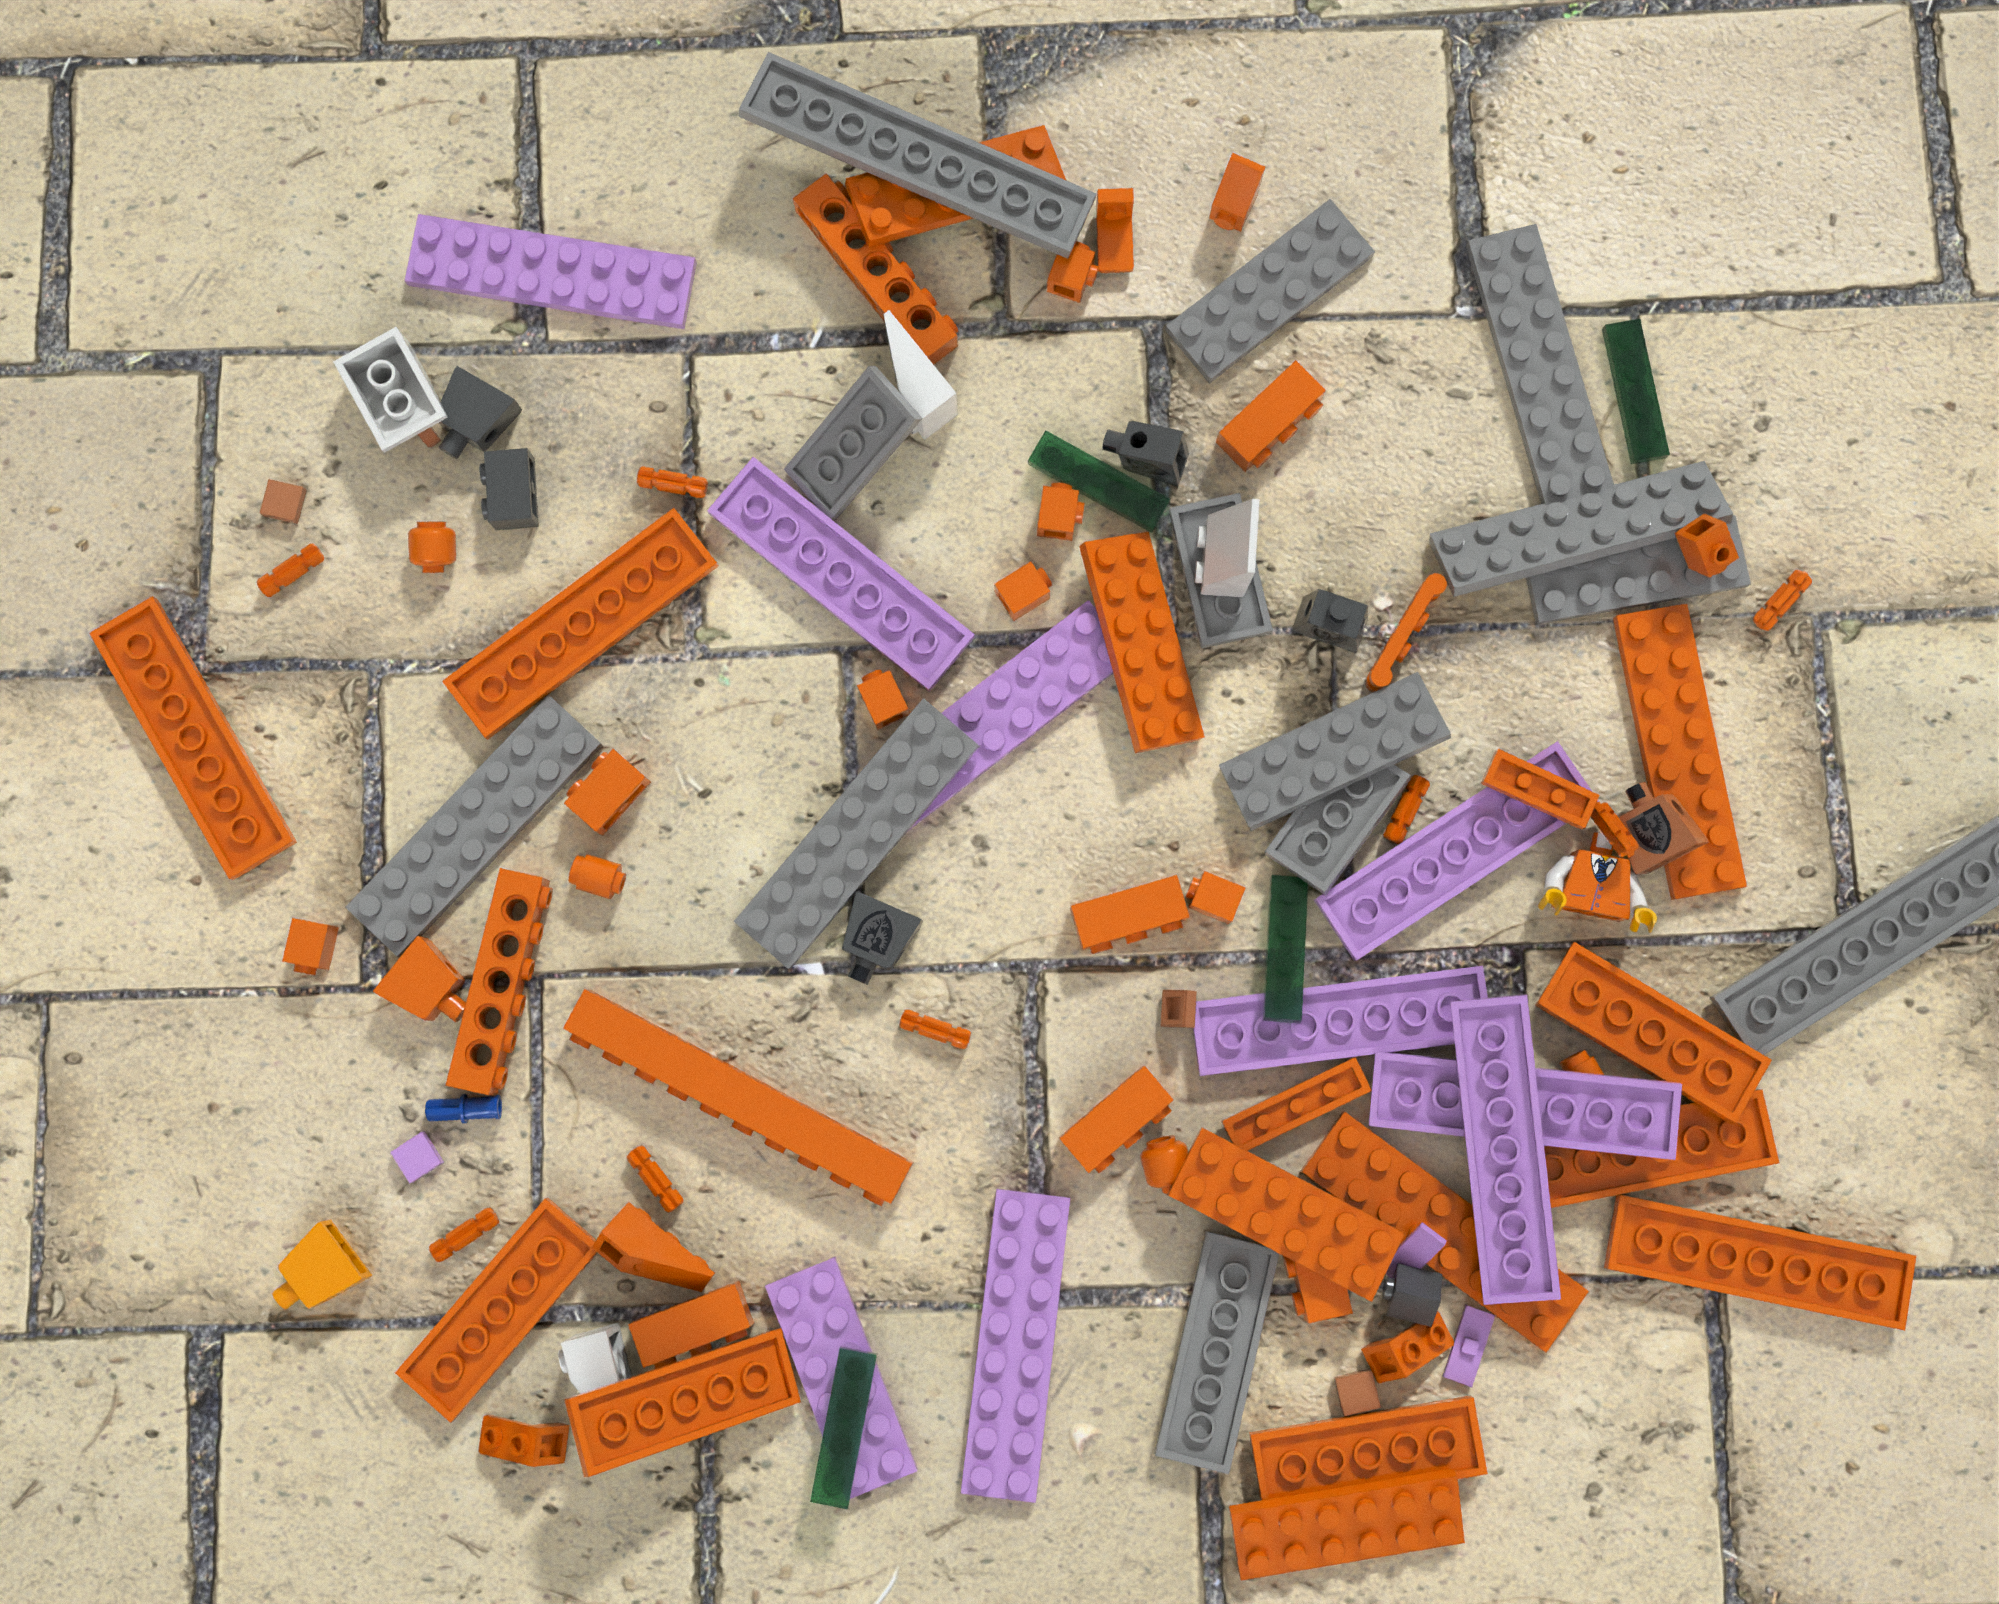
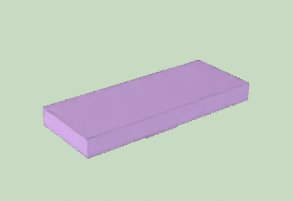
[1386,1222,1447,1278]
[1442,1304,1495,1387]

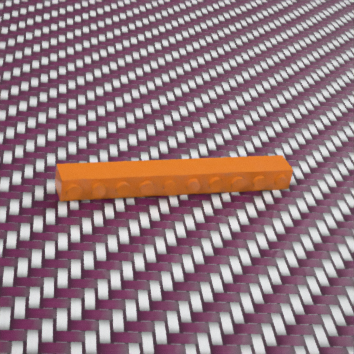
[563,989,914,1206]

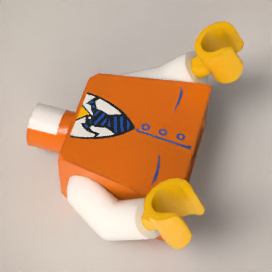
[1538,832,1657,933]

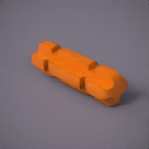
[637,466,708,498]
[256,543,325,597]
[1753,569,1812,631]
[1383,775,1430,844]
[1590,802,1639,858]
[899,1009,971,1049]
[626,1145,683,1213]
[429,1208,499,1262]

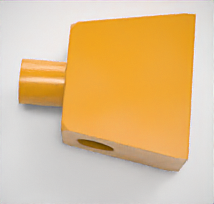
[272,1219,372,1310]

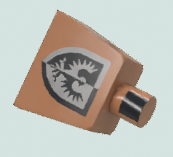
[1619,782,1709,875]

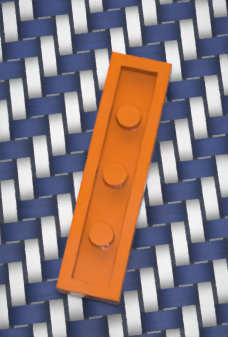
[1221,1057,1372,1151]

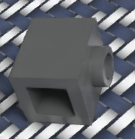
[1382,1263,1442,1327]

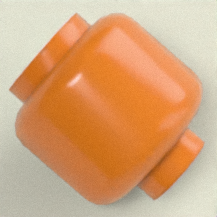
[408,521,457,573]
[1140,1135,1189,1194]

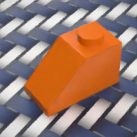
[1209,153,1266,232]

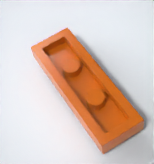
[1480,749,1600,830]

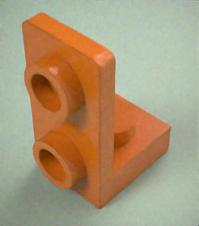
[1096,188,1134,273]
[1361,1311,1454,1383]
[479,1415,570,1467]

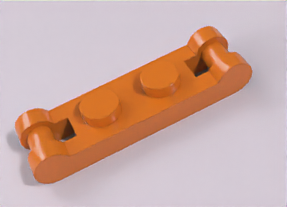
[1365,573,1447,692]

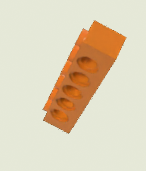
[793,173,959,365]
[445,868,553,1095]

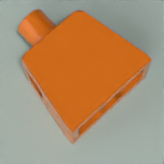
[373,936,466,1023]

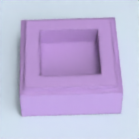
[390,1131,444,1184]

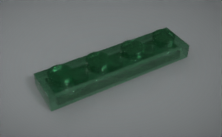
[1602,319,1670,464]
[1028,430,1170,533]
[1263,875,1308,1024]
[810,1346,878,1509]

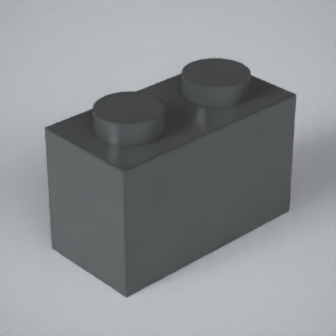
[479,448,539,530]

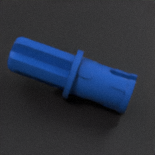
[425,1094,502,1124]

